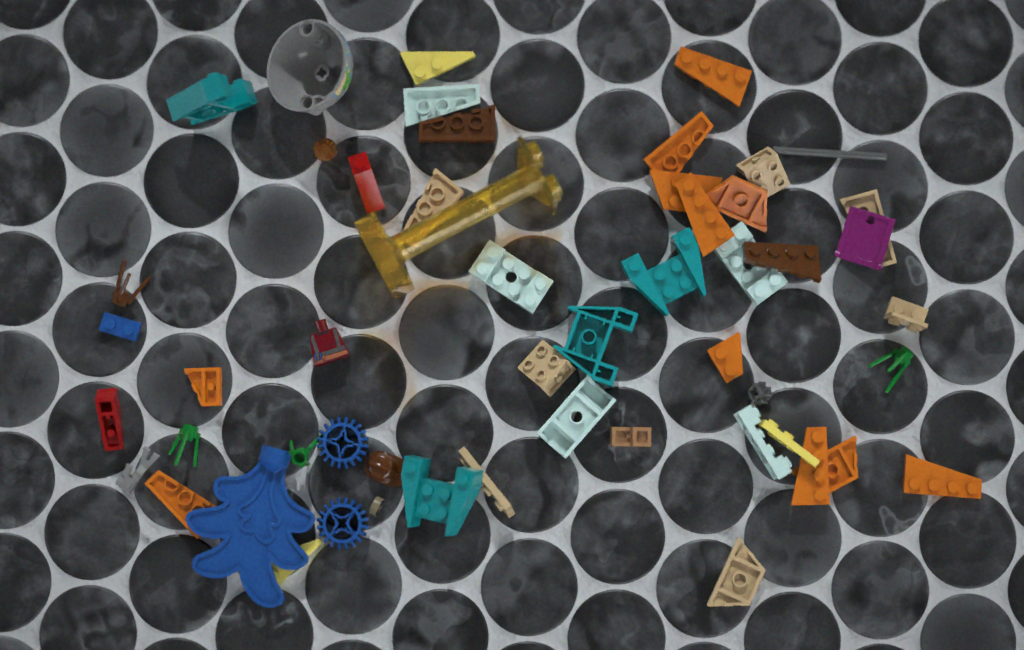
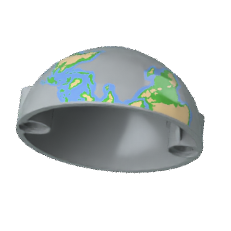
[266,19,354,116]

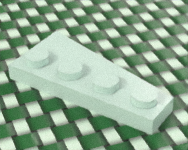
[403,84,480,127]

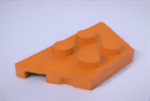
[649,169,722,212]
[707,175,767,233]
[791,435,858,493]

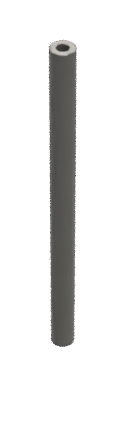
[773,146,887,161]

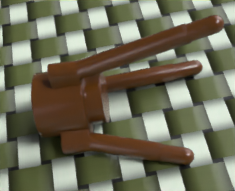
[111,259,151,308]

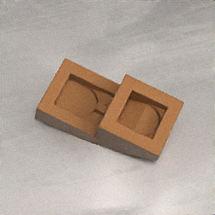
[610,427,651,447]

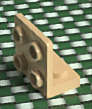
[736,146,790,198]
[884,296,929,333]
[518,340,576,397]

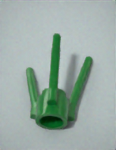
[868,346,914,393]
[168,423,201,468]
[289,434,323,468]

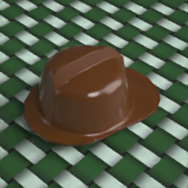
[364,451,404,487]

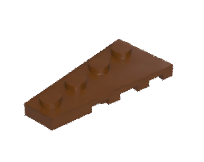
[419,104,495,143]
[742,242,822,283]

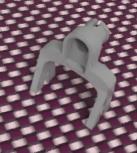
[115,446,160,495]

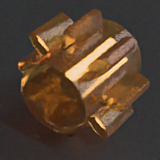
[312,138,338,162]

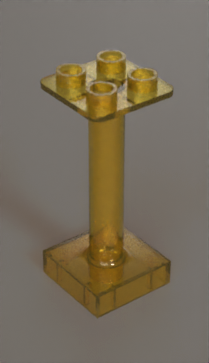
[353,136,563,300]

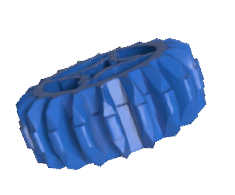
[317,417,369,469]
[317,497,369,549]

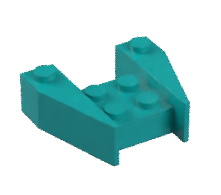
[166,72,258,125]
[620,227,706,317]
[553,306,638,388]
[401,455,484,536]

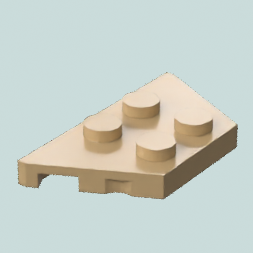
[706,537,766,607]

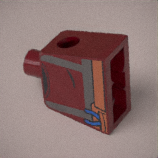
[310,319,351,367]

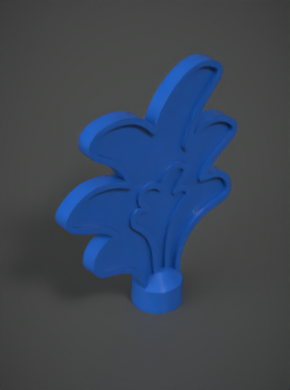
[186,445,315,608]

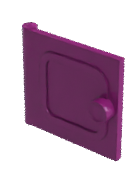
[834,206,896,270]

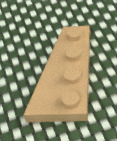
[400,168,465,250]
[839,189,897,267]
[458,447,515,518]

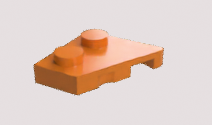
[707,332,743,383]
[184,367,222,407]

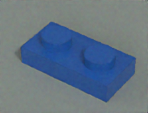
[99,312,142,342]

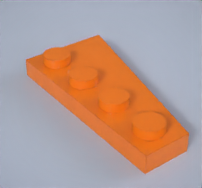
[674,46,752,108]
[643,111,713,173]
[675,172,735,257]
[790,427,830,506]
[902,454,982,499]
[144,470,216,539]

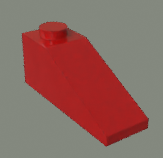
[347,151,385,215]
[95,388,124,451]

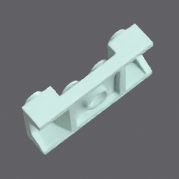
[713,221,788,306]
[469,239,554,314]
[536,375,616,459]
[733,405,792,480]

